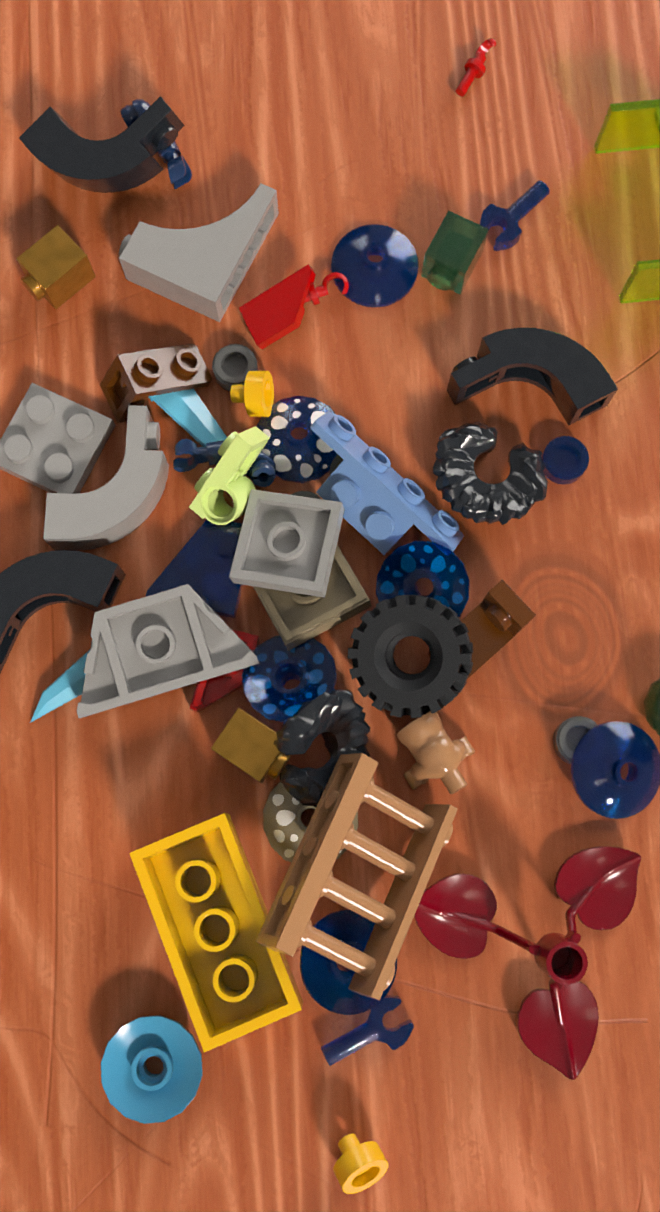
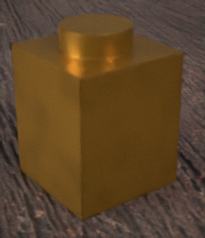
[16,225,96,309]
[211,707,291,784]

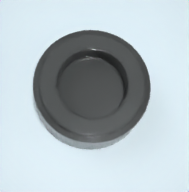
[212,344,258,391]
[553,716,604,765]

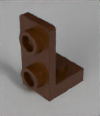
[100,344,212,423]
[428,579,536,679]

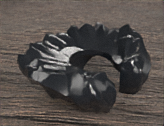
[433,422,548,525]
[273,689,370,808]

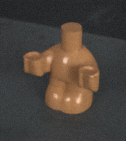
[397,712,475,795]

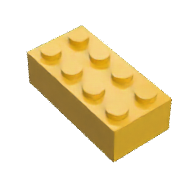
[129,813,303,1052]

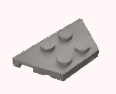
[77,584,260,718]

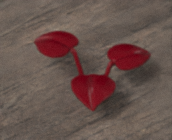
[414,846,641,1080]

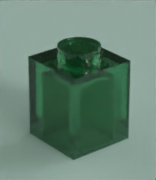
[421,210,489,295]

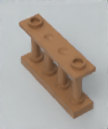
[255,753,458,1001]

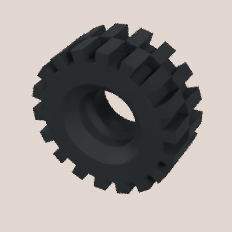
[348,595,474,718]

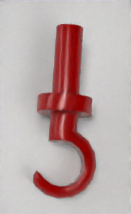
[455,38,496,97]
[305,272,349,305]

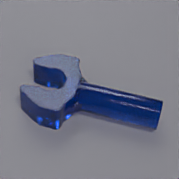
[477,180,550,251]
[321,995,414,1066]

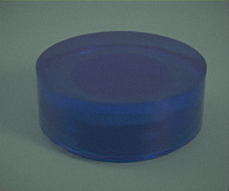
[541,436,589,485]

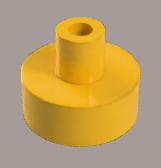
[230,371,274,417]
[333,1134,389,1194]

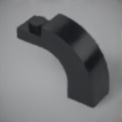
[19,96,185,193]
[447,328,618,426]
[0,550,126,674]

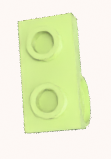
[189,426,270,525]

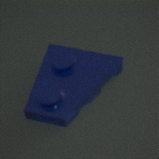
[146,519,243,618]

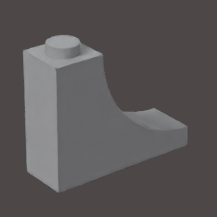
[119,183,279,322]

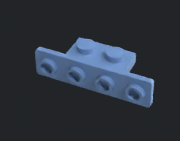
[310,411,464,555]

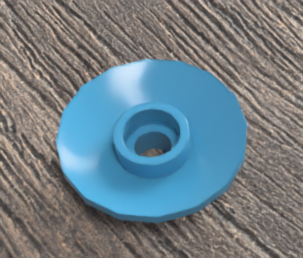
[101,1015,203,1124]

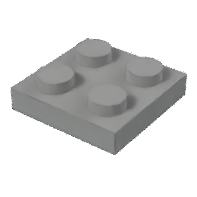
[0,383,116,494]
[229,489,345,598]

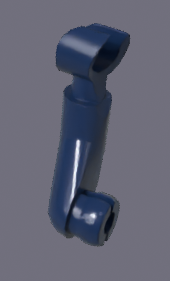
[120,99,192,189]
[173,439,276,487]

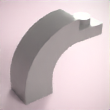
[43,405,169,551]

